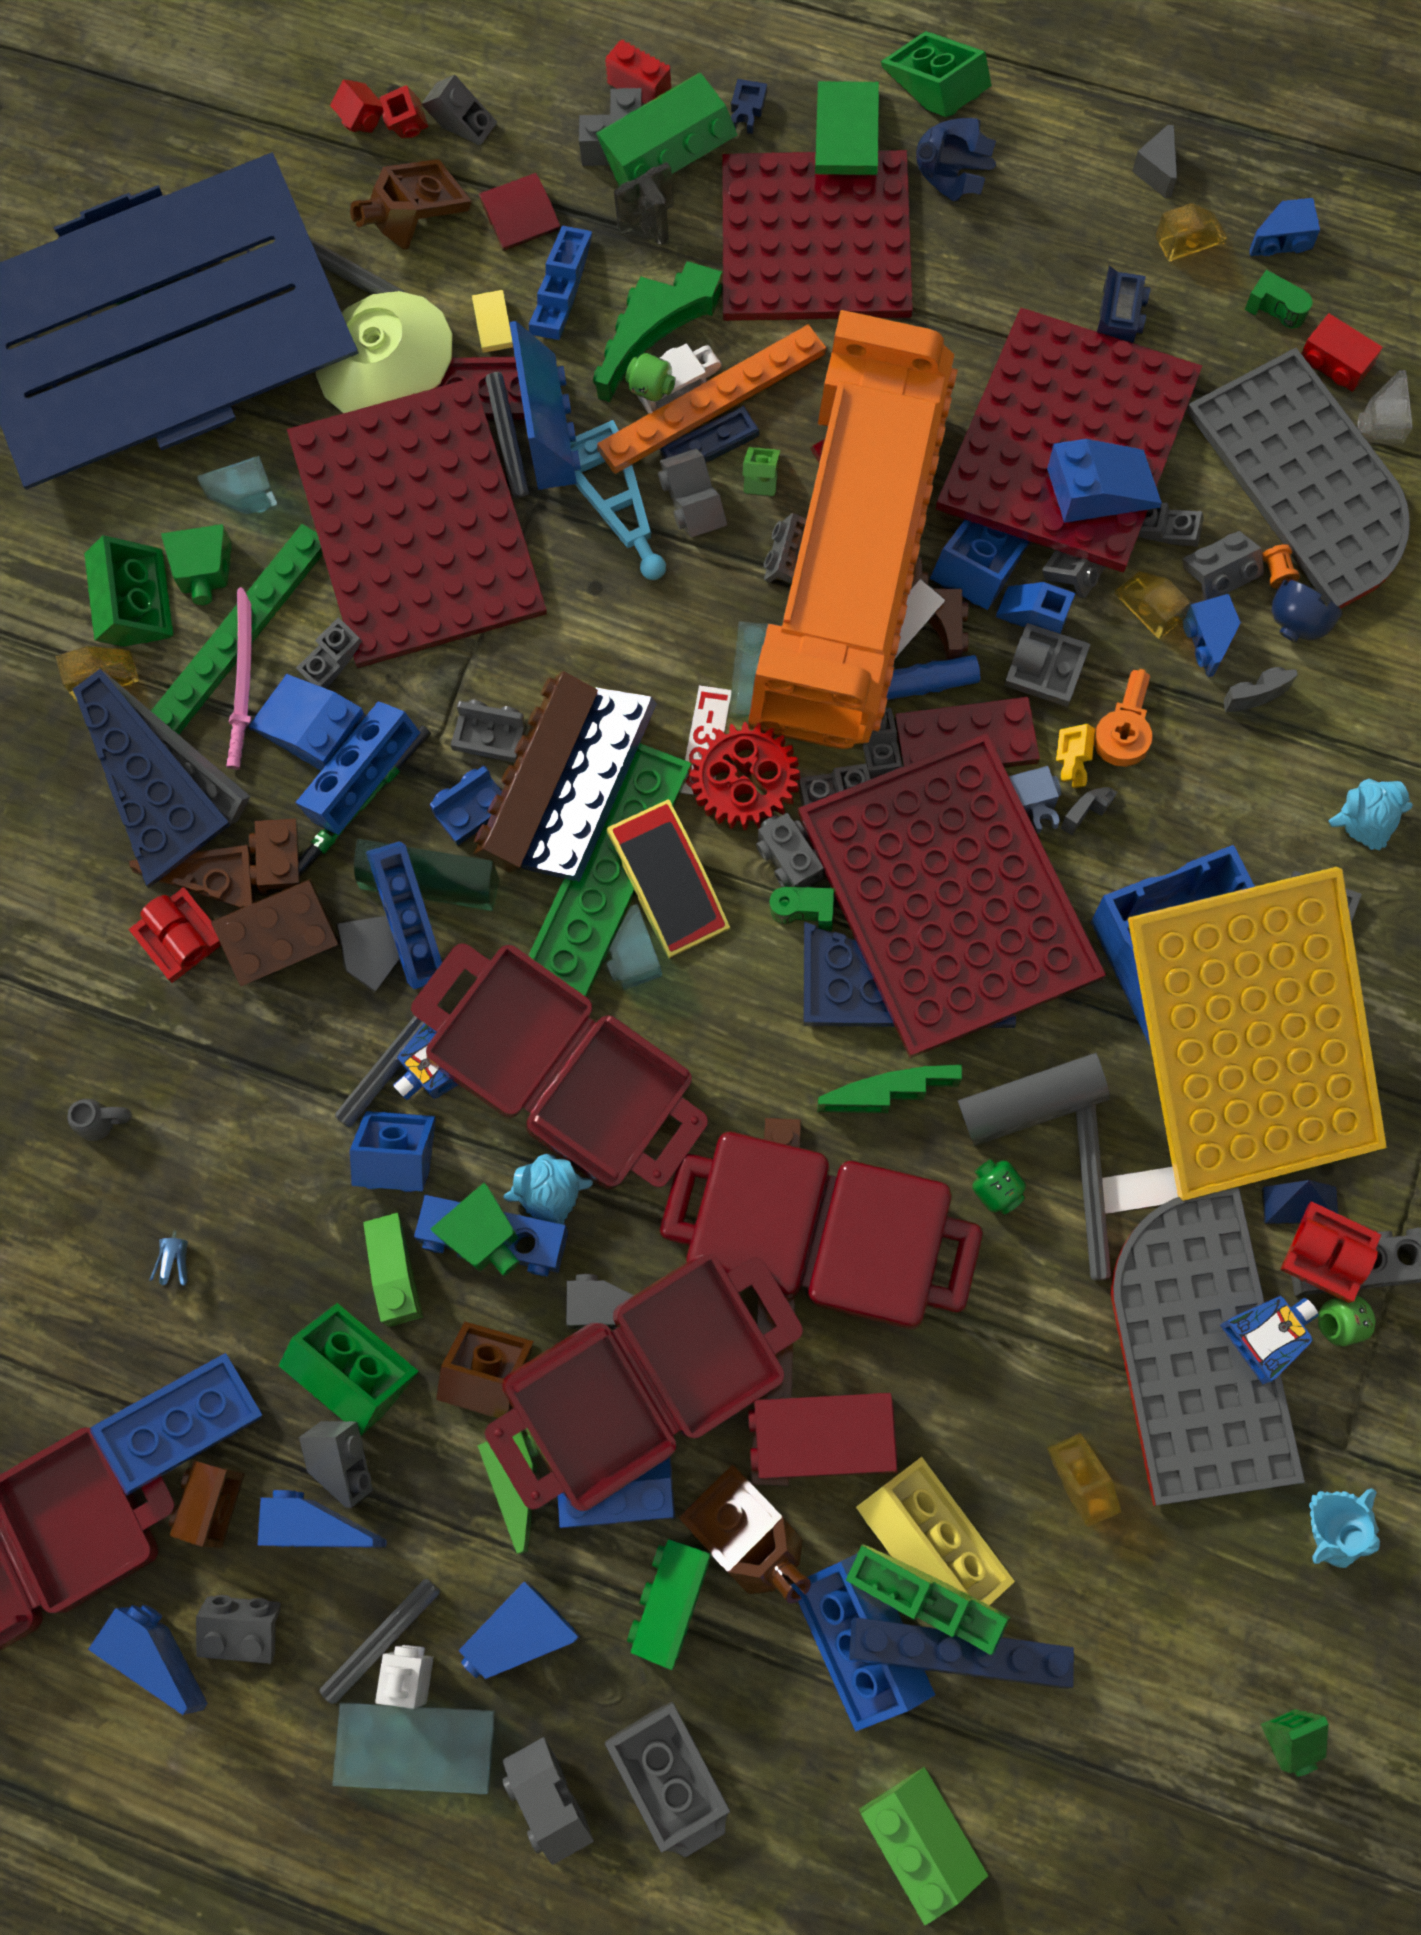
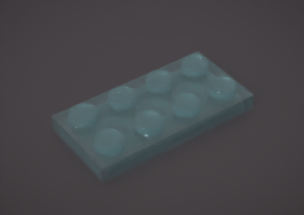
[332,1703,495,1794]

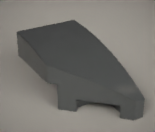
[1061,787,1118,835]

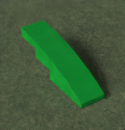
[817,1065,962,1113]
[845,1544,1011,1655]

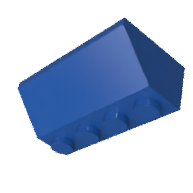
[791,1553,935,1732]

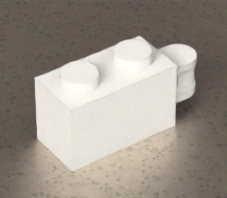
[637,343,722,414]
[375,1645,434,1709]

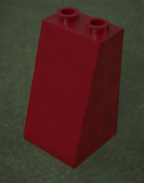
[749,1393,898,1479]

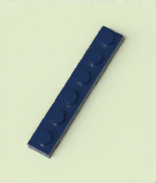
[849,1618,1074,1689]

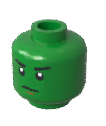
[972,1159,1026,1215]

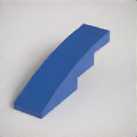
[529,226,592,340]

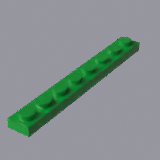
[151,524,323,735]

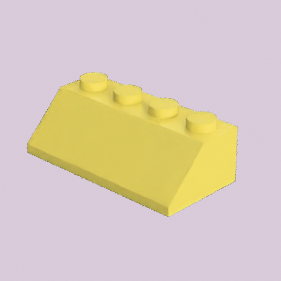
[856,1457,1015,1605]

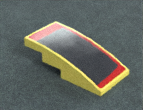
[607,799,730,959]

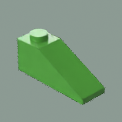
[363,1213,423,1327]
[478,1431,539,1554]

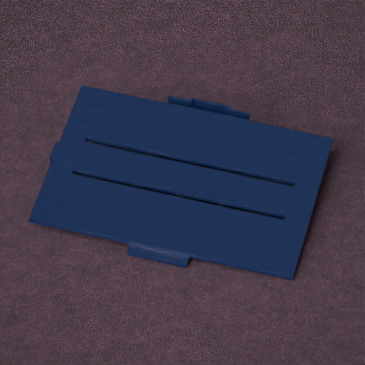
[0,152,359,490]

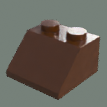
[436,1321,534,1418]
[169,1461,245,1548]

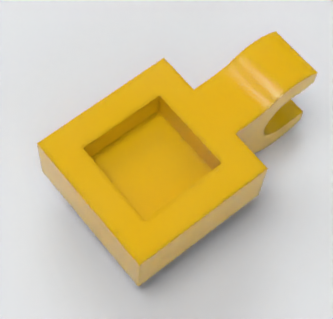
[1056,724,1095,788]

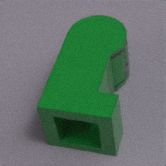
[1244,270,1313,328]
[769,887,834,931]

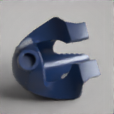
[916,118,996,202]

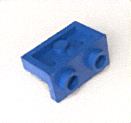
[430,766,502,846]

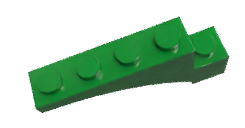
[593,261,723,402]

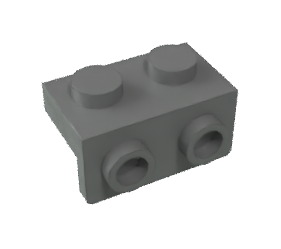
[1182,531,1264,600]
[451,700,527,763]
[196,1595,281,1664]

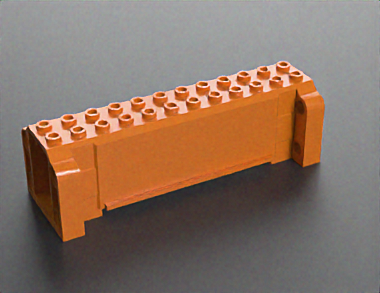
[748,310,958,749]

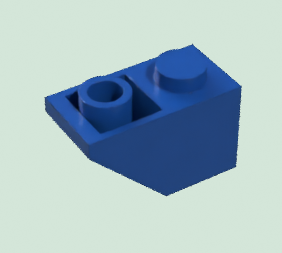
[1249,198,1320,256]
[996,582,1075,634]
[1183,594,1241,677]

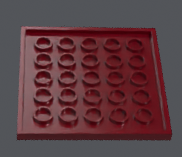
[722,150,912,321]

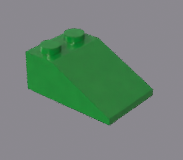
[881,31,992,117]

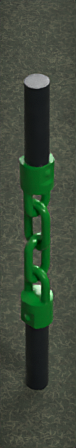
[285,725,431,889]

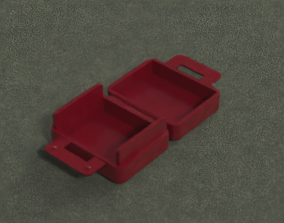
[411,943,708,1189]
[660,1132,983,1329]
[485,1254,803,1511]
[0,1427,174,1651]

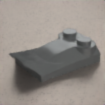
[605,1701,730,1857]

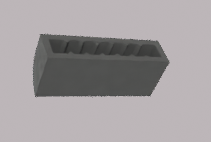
[958,1053,1110,1146]

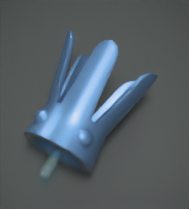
[149,1230,188,1286]

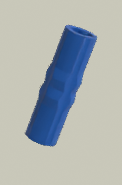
[886,655,980,700]

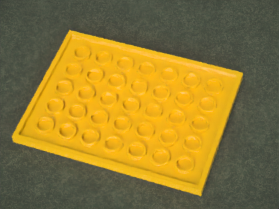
[1128,867,1387,1201]

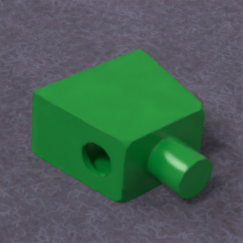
[161,524,232,605]
[430,1183,520,1276]

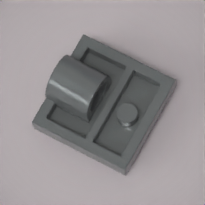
[1004,623,1091,707]

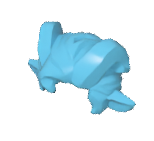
[1329,779,1413,850]
[503,1154,593,1225]
[1309,1488,1380,1568]

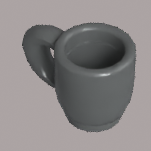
[67,1099,132,1141]

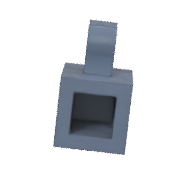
[1009,766,1061,834]

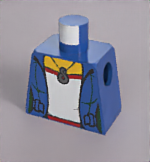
[393,1023,459,1101]
[1220,1296,1319,1384]

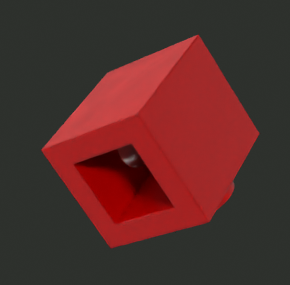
[330,79,384,133]
[379,85,429,139]

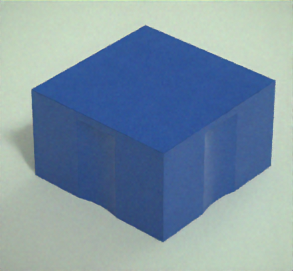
[1091,845,1255,1046]

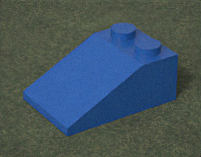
[1047,439,1162,523]
[930,519,1031,610]
[249,674,366,771]
[258,1490,387,1548]
[88,1605,208,1715]

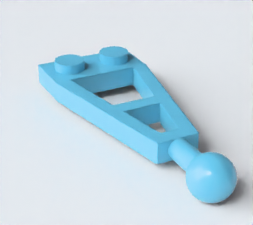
[570,420,666,580]

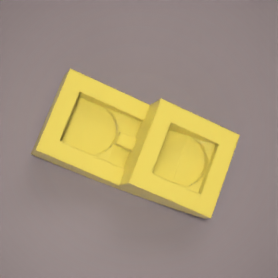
[472,290,513,353]

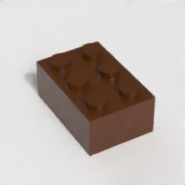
[211,879,339,987]

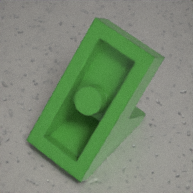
[742,447,780,496]

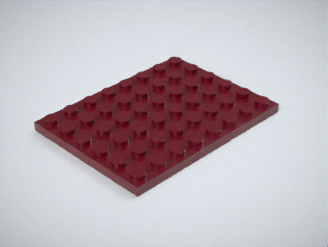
[935,307,1202,573]
[287,378,547,669]
[798,733,1106,1059]

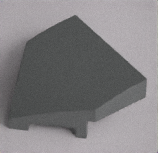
[336,916,400,992]

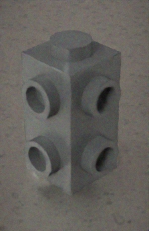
[756,812,824,887]

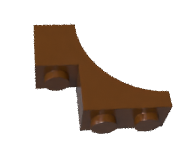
[911,559,968,660]

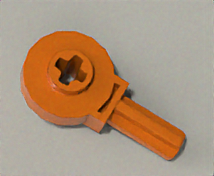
[1094,669,1152,767]

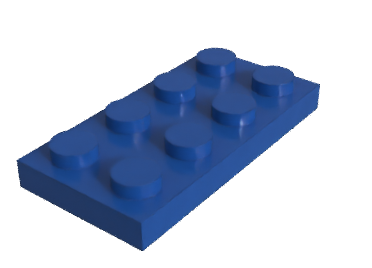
[90,1353,262,1496]

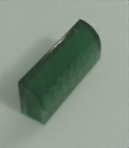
[354,839,500,911]

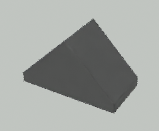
[1132,125,1177,198]

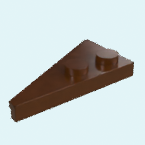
[129,845,255,908]

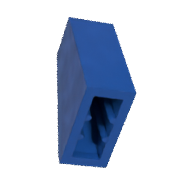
[459,1581,581,1679]

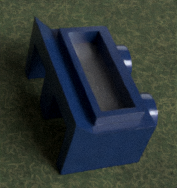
[1097,265,1150,343]

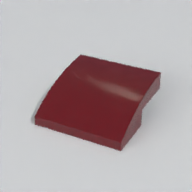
[479,173,560,251]

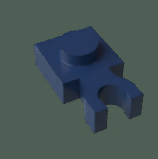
[731,79,767,134]

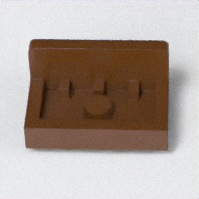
[249,818,300,896]

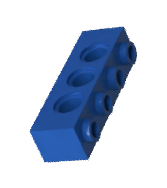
[295,701,421,835]
[366,841,442,989]
[414,1195,569,1277]

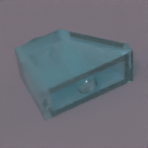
[197,456,277,514]
[606,904,662,990]

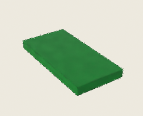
[815,81,879,175]

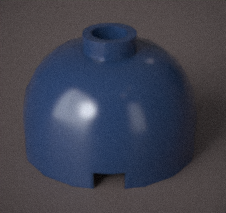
[1271,579,1343,643]

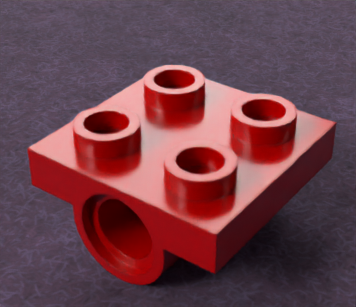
[128,887,221,983]
[1280,1202,1382,1303]

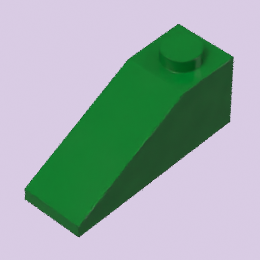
[1260,1709,1329,1777]

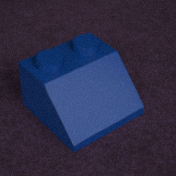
[350,1111,436,1192]

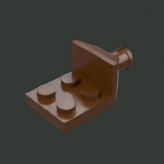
[350,159,472,249]
[679,1464,811,1604]

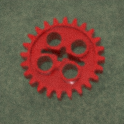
[690,722,801,830]

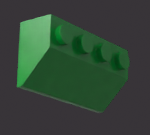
[596,73,738,196]

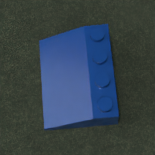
[509,321,581,490]

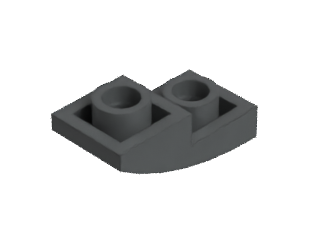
[1138,503,1204,547]
[296,617,362,689]
[1223,667,1297,713]
[862,708,902,779]
[797,764,870,807]

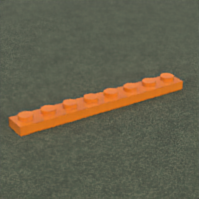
[597,324,826,474]

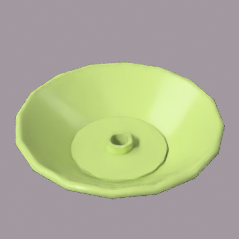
[316,291,453,413]

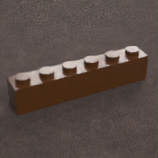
[474,671,598,873]

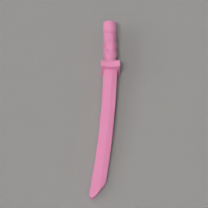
[226,587,252,770]

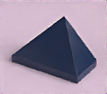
[1262,1180,1338,1224]

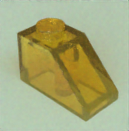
[1156,203,1227,262]
[1114,571,1191,639]
[55,646,139,701]
[1047,1433,1121,1527]

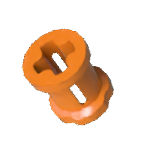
[1262,544,1300,589]

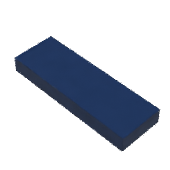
[660,406,759,463]

